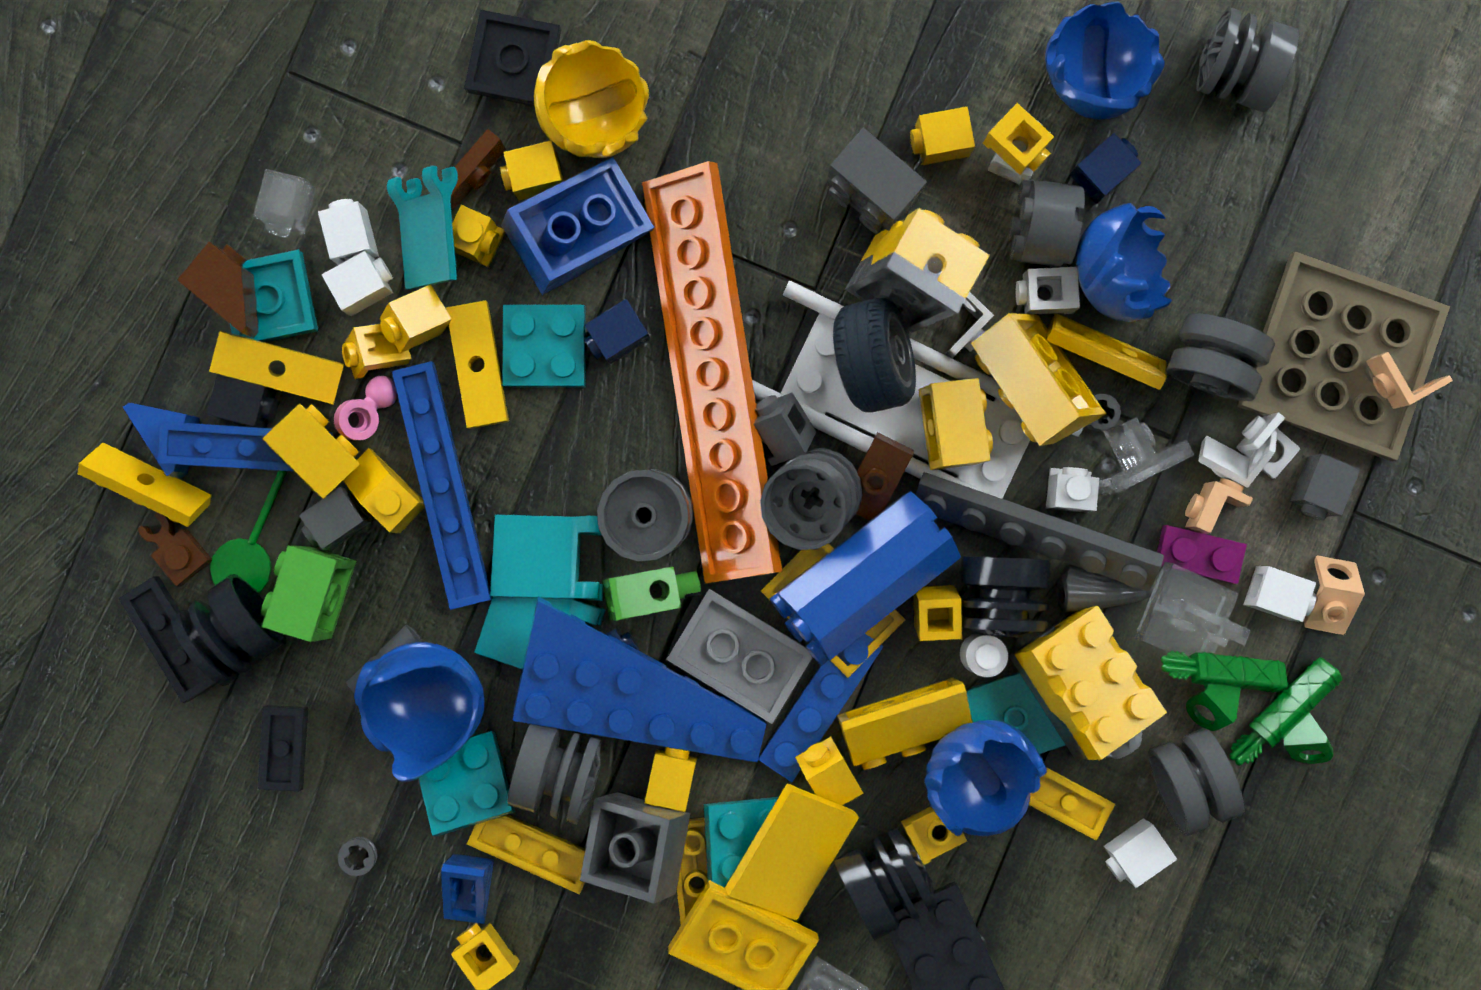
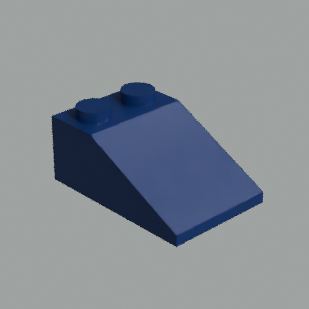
[501,157,655,295]

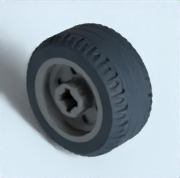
[833,298,916,413]

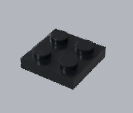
[464,10,562,106]

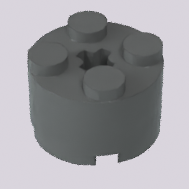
[1008,179,1085,268]

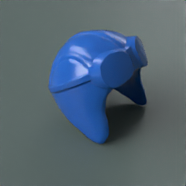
[354,642,485,782]

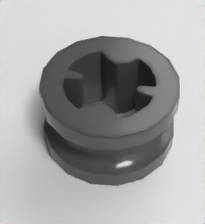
[1085,394,1121,432]
[338,837,378,877]

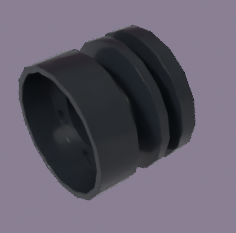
[961,557,1050,637]
[171,574,286,686]
[834,827,938,940]

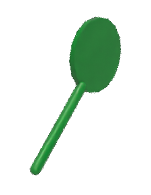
[210,470,286,593]

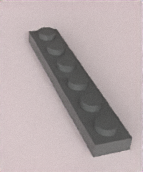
[916,472,1164,592]

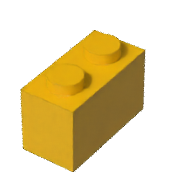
[918,378,993,470]
[262,404,360,499]

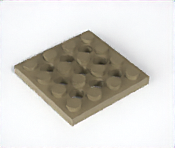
[1237,252,1450,461]

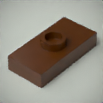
[450,129,506,210]
[856,432,914,520]

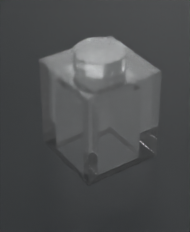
[253,169,316,237]

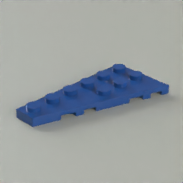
[513,596,766,762]

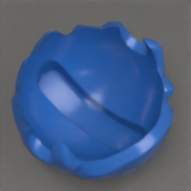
[1045,1,1165,120]
[1076,203,1172,322]
[924,720,1047,836]

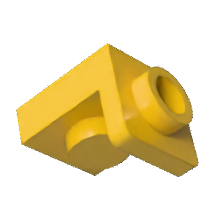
[342,324,411,379]

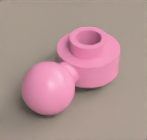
[334,376,398,440]

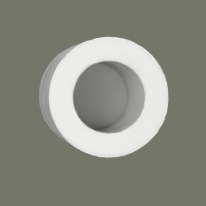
[960,633,1008,677]

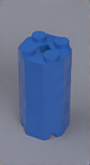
[770,491,961,666]

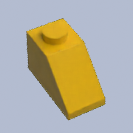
[343,448,425,533]

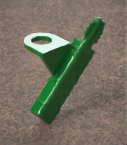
[1160,651,1288,731]
[1229,657,1343,766]

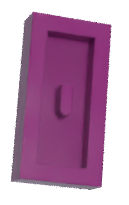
[1157,525,1247,584]

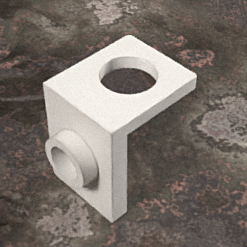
[945,292,994,358]
[1236,412,1300,479]
[1198,431,1277,488]

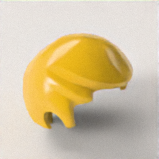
[534,40,649,158]

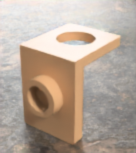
[1366,352,1453,409]
[1303,555,1365,635]

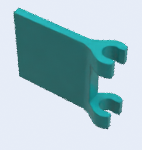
[387,166,458,290]
[490,515,603,601]
[474,597,606,669]

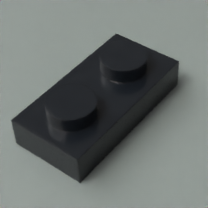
[257,705,308,792]

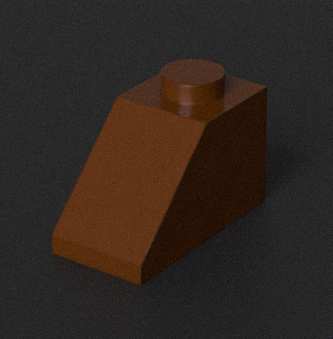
[177,241,259,338]

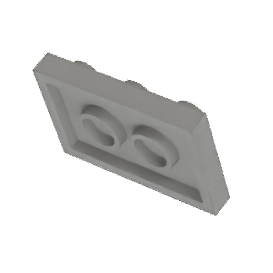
[666,589,813,724]

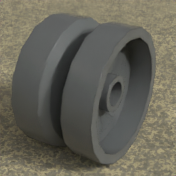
[1166,313,1275,401]
[597,469,694,562]
[1148,728,1244,836]

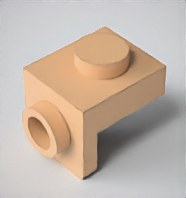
[1185,478,1253,534]

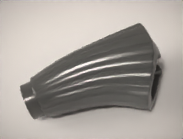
[1056,564,1153,612]

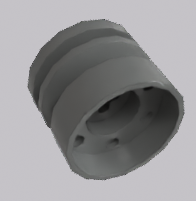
[1196,7,1299,112]
[760,448,863,550]
[507,724,602,825]

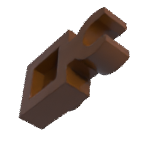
[138,513,212,586]

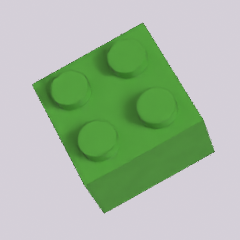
[261,545,356,642]

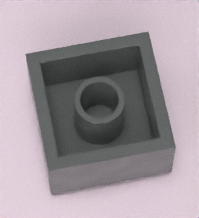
[826,127,927,234]
[580,792,691,904]

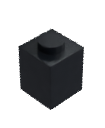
[206,374,278,428]

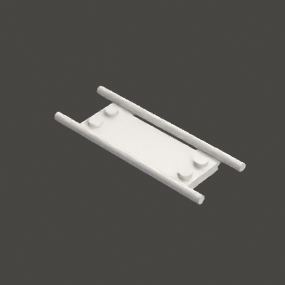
[752,281,1084,499]

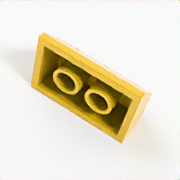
[970,313,1106,446]
[837,678,972,770]

